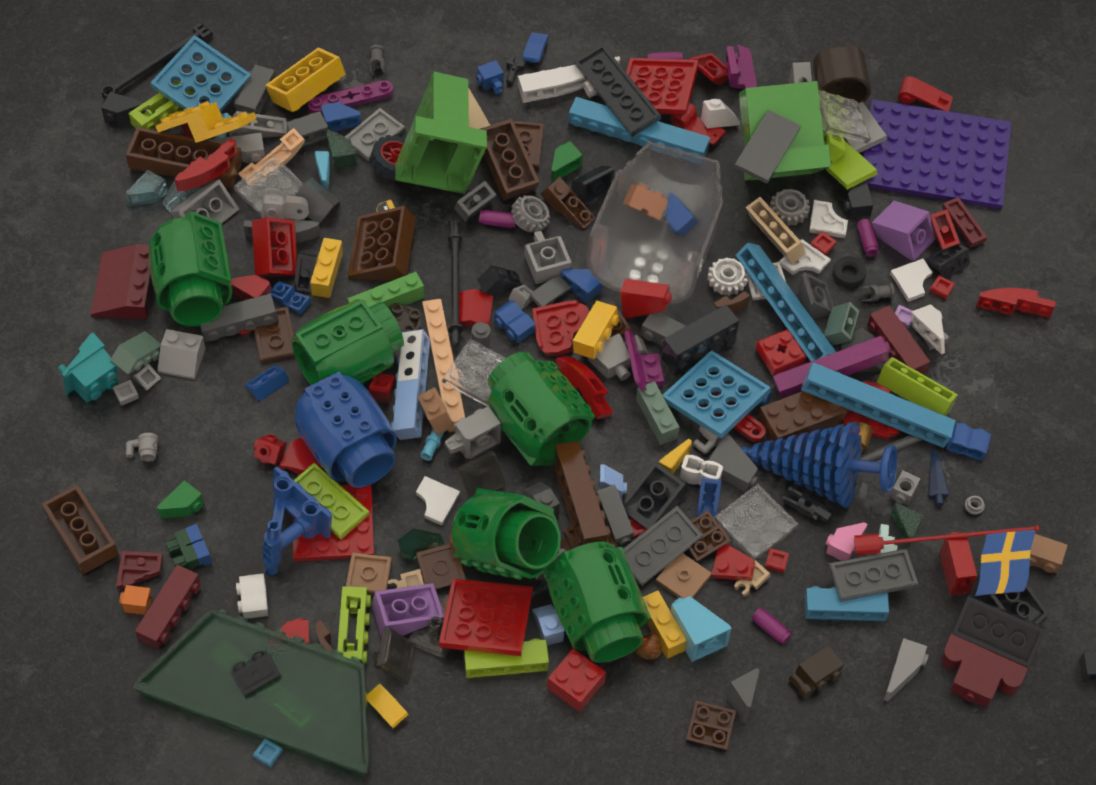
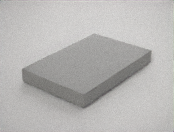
[839,102,887,153]
[343,108,406,162]

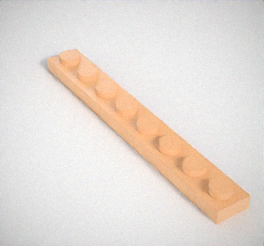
[422,299,465,432]

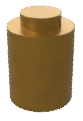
[856,423,873,453]

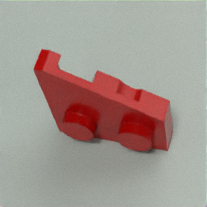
[711,544,756,581]

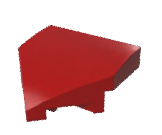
[279,438,324,476]

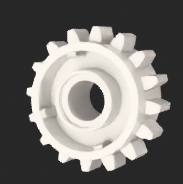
[707,258,748,296]

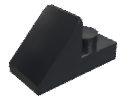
[294,253,318,293]

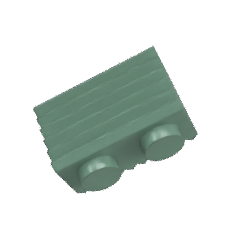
[824,302,859,346]

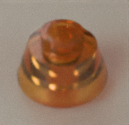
[636,633,662,660]

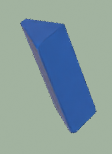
[245,365,289,401]

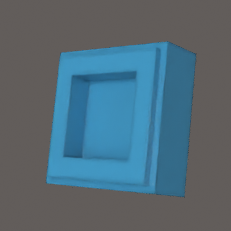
[253,738,283,768]

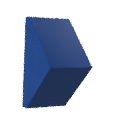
[697,477,721,518]

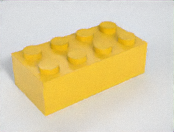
[265,48,346,112]

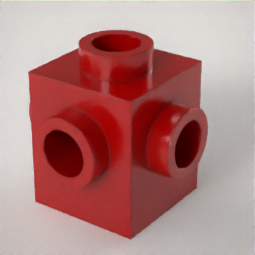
[254,434,287,465]

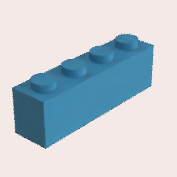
[804,586,889,621]

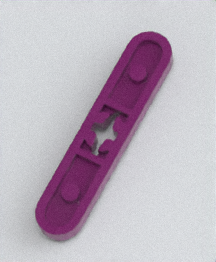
[308,80,393,114]

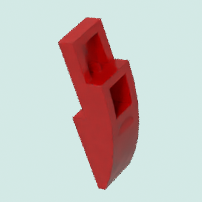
[175,138,238,192]
[976,288,1056,318]
[555,356,613,419]

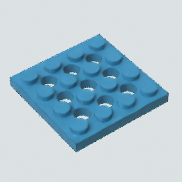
[150,35,251,112]
[662,350,771,438]

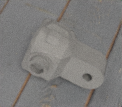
[261,188,309,220]

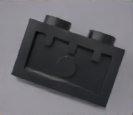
[926,244,970,279]
[230,650,280,696]

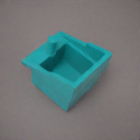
[58,333,118,403]

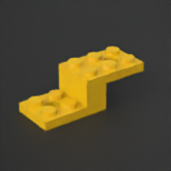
[156,101,257,143]

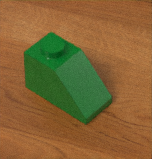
[551,141,583,182]
[157,480,204,519]

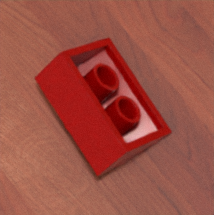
[252,217,297,277]

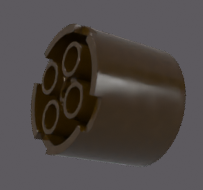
[813,44,871,111]

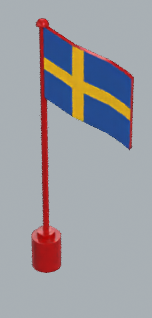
[854,524,1040,596]

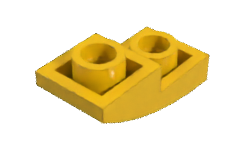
[364,684,409,728]

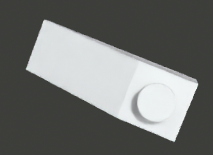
[911,304,945,354]

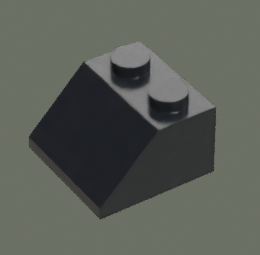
[571,165,615,205]

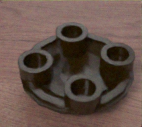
[390,303,422,332]

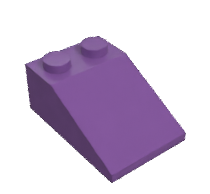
[371,583,444,639]

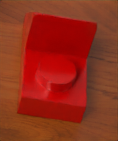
[369,373,396,403]

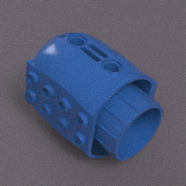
[295,372,397,488]

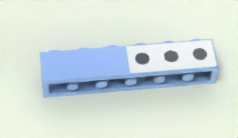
[391,329,430,440]

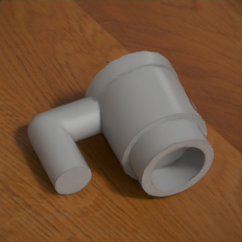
[693,426,728,454]
[126,433,158,462]

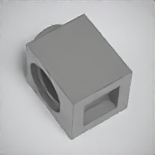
[890,470,920,506]

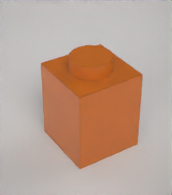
[119,585,153,615]

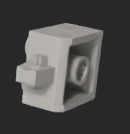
[524,231,572,284]
[445,406,501,459]

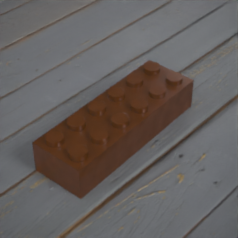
[126,127,243,189]
[554,441,611,547]

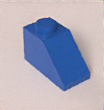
[321,102,361,132]
[666,192,699,236]
[561,269,603,303]

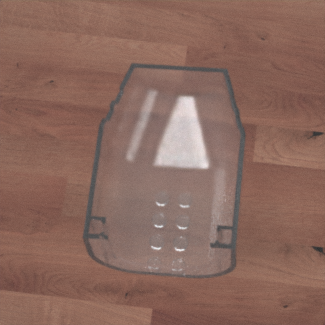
[586,141,723,304]

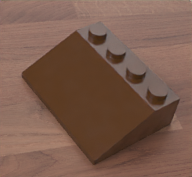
[348,206,416,281]

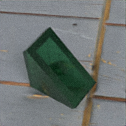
[891,503,924,547]

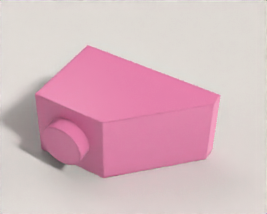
[825,523,868,561]

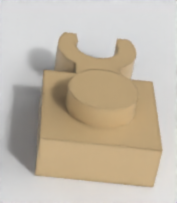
[734,560,770,597]
[388,569,424,588]

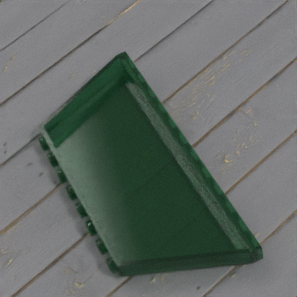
[133,609,370,775]

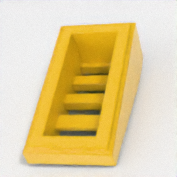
[658,439,692,474]

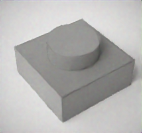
[113,380,139,406]

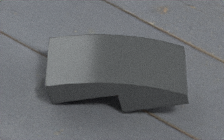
[529,275,571,307]

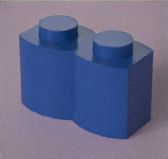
[494,300,536,343]
[946,423,991,460]

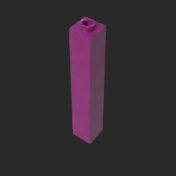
[773,336,891,399]

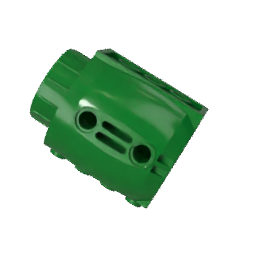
[149,211,232,326]
[291,299,404,386]
[488,352,595,466]
[451,488,561,580]
[544,542,651,663]

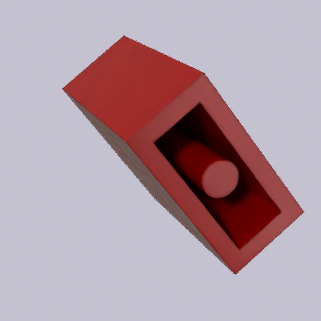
[939,532,977,596]

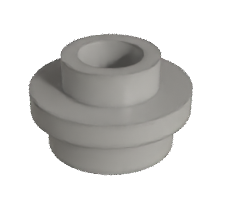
[964,496,985,515]

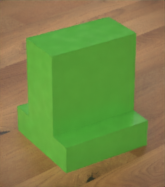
[395,71,487,194]
[739,81,831,181]

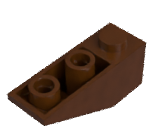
[540,177,596,229]

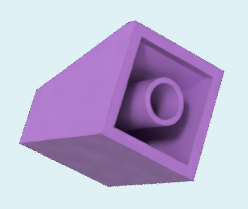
[872,201,935,261]

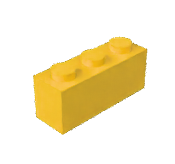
[310,238,343,298]
[573,300,619,359]
[643,591,687,659]

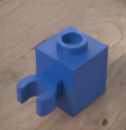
[475,60,504,95]

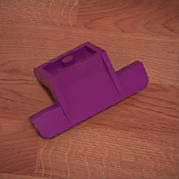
[725,45,757,89]
[624,330,664,390]

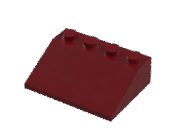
[90,244,153,319]

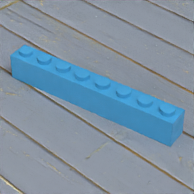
[568,97,710,164]
[736,243,836,362]
[801,362,955,448]

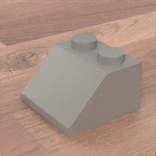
[158,329,206,380]

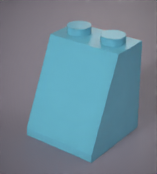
[670,596,732,662]

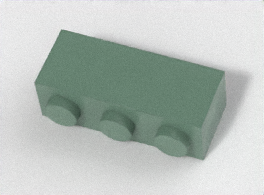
[110,331,161,374]
[636,381,679,445]

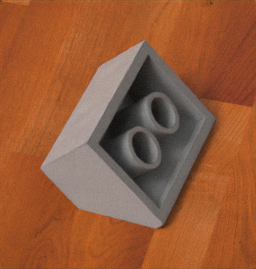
[170,179,239,224]

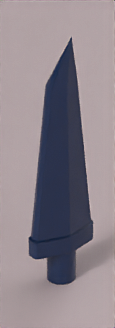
[929,447,949,507]

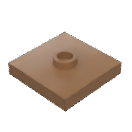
[346,553,392,595]
[655,554,712,598]

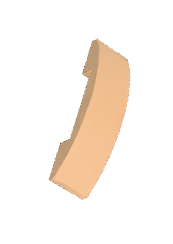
[238,128,305,187]

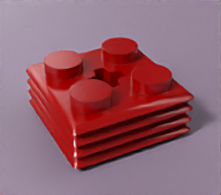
[756,329,807,376]

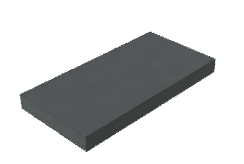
[734,110,801,183]
[623,506,703,587]
[828,549,919,602]

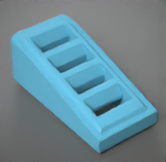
[315,151,330,190]

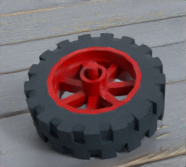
[370,135,406,180]

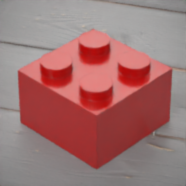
[547,649,606,712]

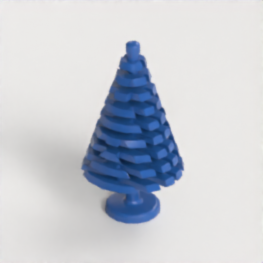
[741,422,898,508]

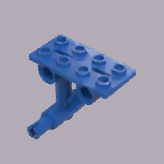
[262,467,332,576]

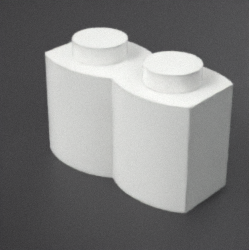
[680,455,723,485]
[236,573,268,619]

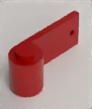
[898,76,953,111]
[670,103,726,147]

